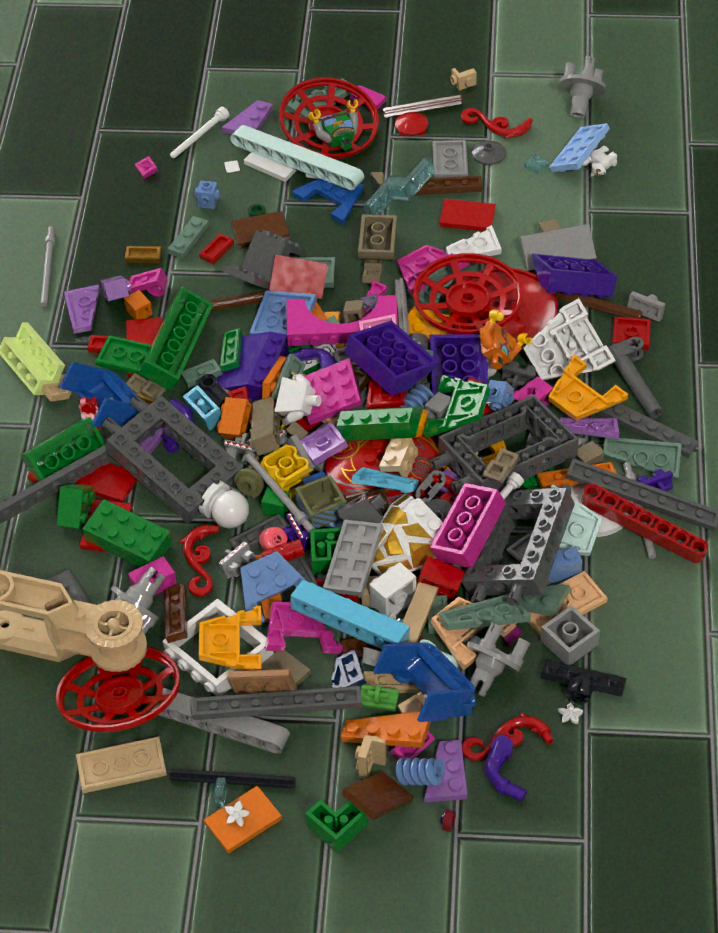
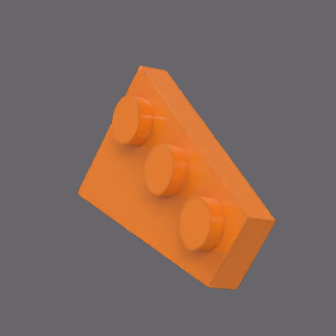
[262,356,287,399]

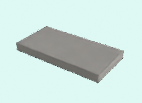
[520,224,596,272]

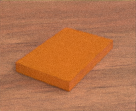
[204,786,282,854]

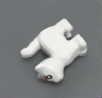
[582,146,617,177]

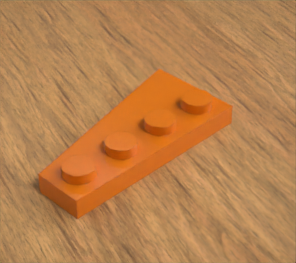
[341,711,431,748]

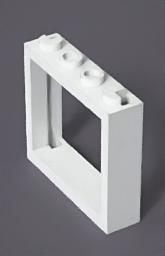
[163,599,274,696]

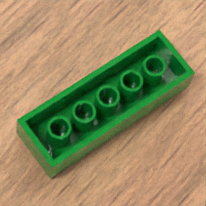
[138,286,213,391]

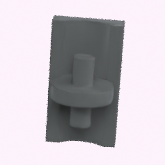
[502,361,536,390]

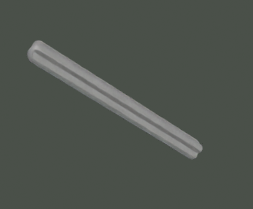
[394,278,409,335]

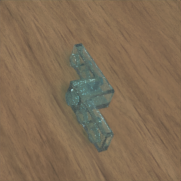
[364,157,436,215]

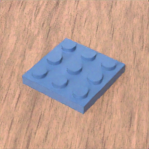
[250,290,317,335]

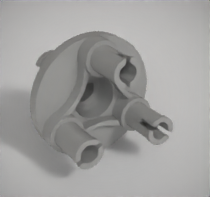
[559,56,606,119]
[111,567,165,634]
[466,622,531,697]

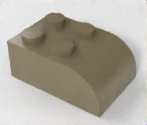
[358,214,397,260]

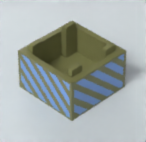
[295,475,347,529]

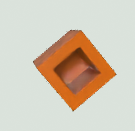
[124,290,152,320]

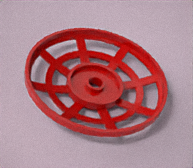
[279,78,379,159]
[413,253,523,334]
[56,647,181,732]

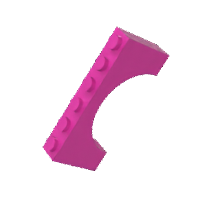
[287,295,398,346]

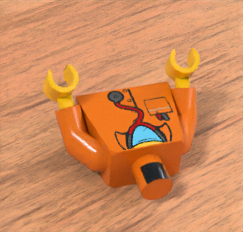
[480,310,532,369]

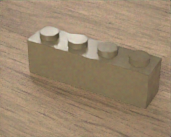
[249,396,280,456]

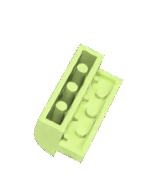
[0,322,65,395]

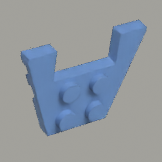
[241,551,306,628]

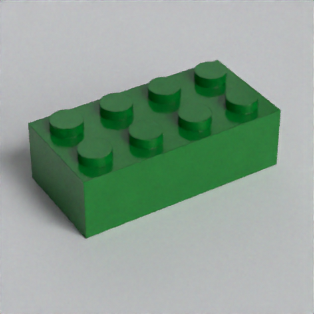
[82,499,172,567]

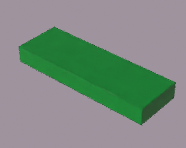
[220,328,243,372]

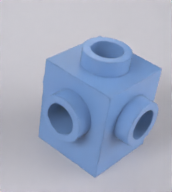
[195,181,220,209]
[486,380,514,411]

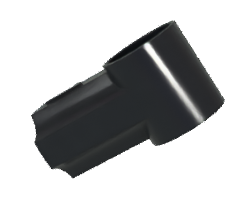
[200,374,230,409]

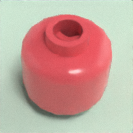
[259,527,288,551]

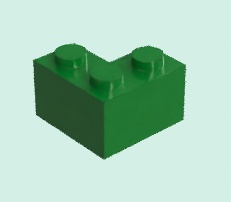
[56,483,95,528]
[310,528,342,575]
[305,799,368,853]

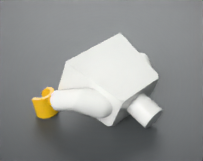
[274,373,321,430]

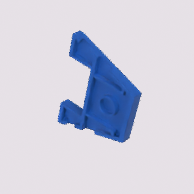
[292,179,364,225]

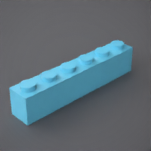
[291,580,410,649]

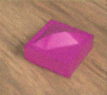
[135,156,158,179]

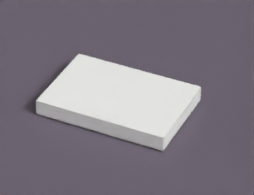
[244,152,297,182]

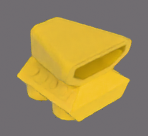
[261,444,313,499]

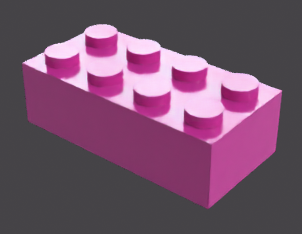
[430,483,506,568]

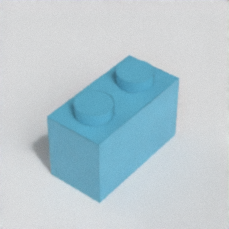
[183,385,222,431]

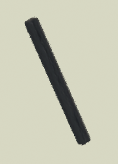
[169,769,296,789]

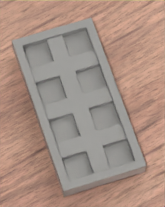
[323,520,384,596]

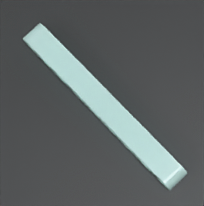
[230,125,364,190]

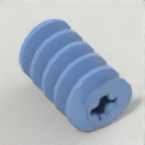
[400,384,434,409]
[396,758,445,786]

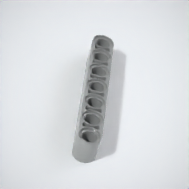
[152,688,290,754]

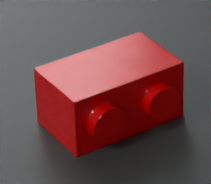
[416,556,465,600]

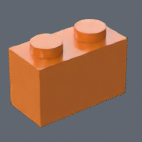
[217,397,252,440]

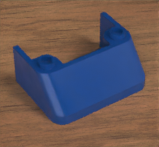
[59,362,140,428]
[373,642,475,722]

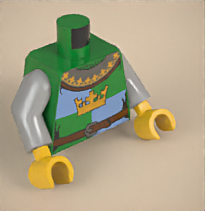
[308,99,358,151]

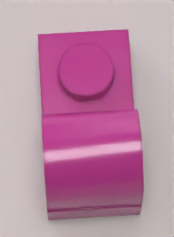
[129,268,168,297]

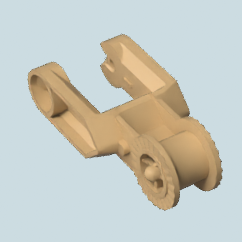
[0,570,147,672]

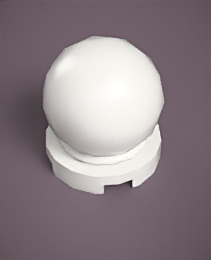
[199,480,249,529]

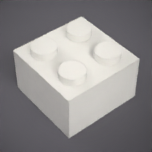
[369,562,416,617]

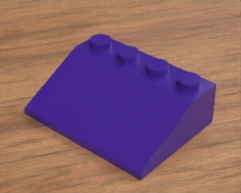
[531,253,617,298]
[345,320,439,396]
[217,331,289,401]
[429,334,488,398]

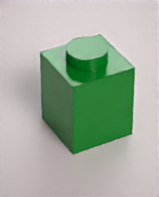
[261,487,290,519]

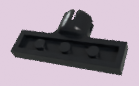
[540,660,627,705]

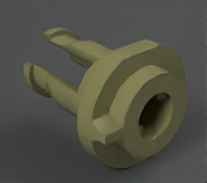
[234,457,264,499]

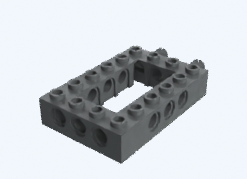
[102,395,243,524]
[429,395,579,494]
[462,488,575,606]

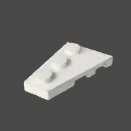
[446,225,502,256]

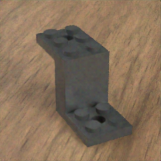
[223,229,306,290]

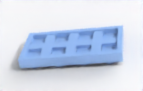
[549,123,610,172]

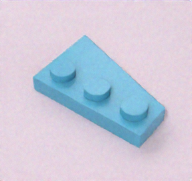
[352,467,419,493]

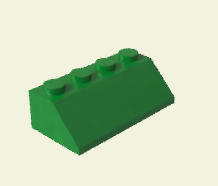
[337,406,423,441]
[21,417,106,482]

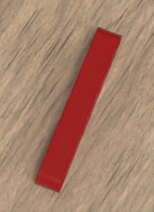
[581,484,708,563]

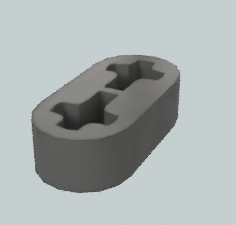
[415,470,446,503]

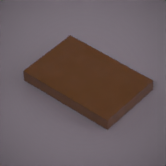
[231,211,290,248]
[342,772,414,820]

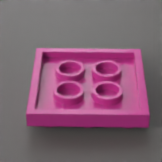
[304,358,363,425]

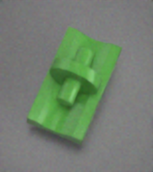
[361,685,399,712]

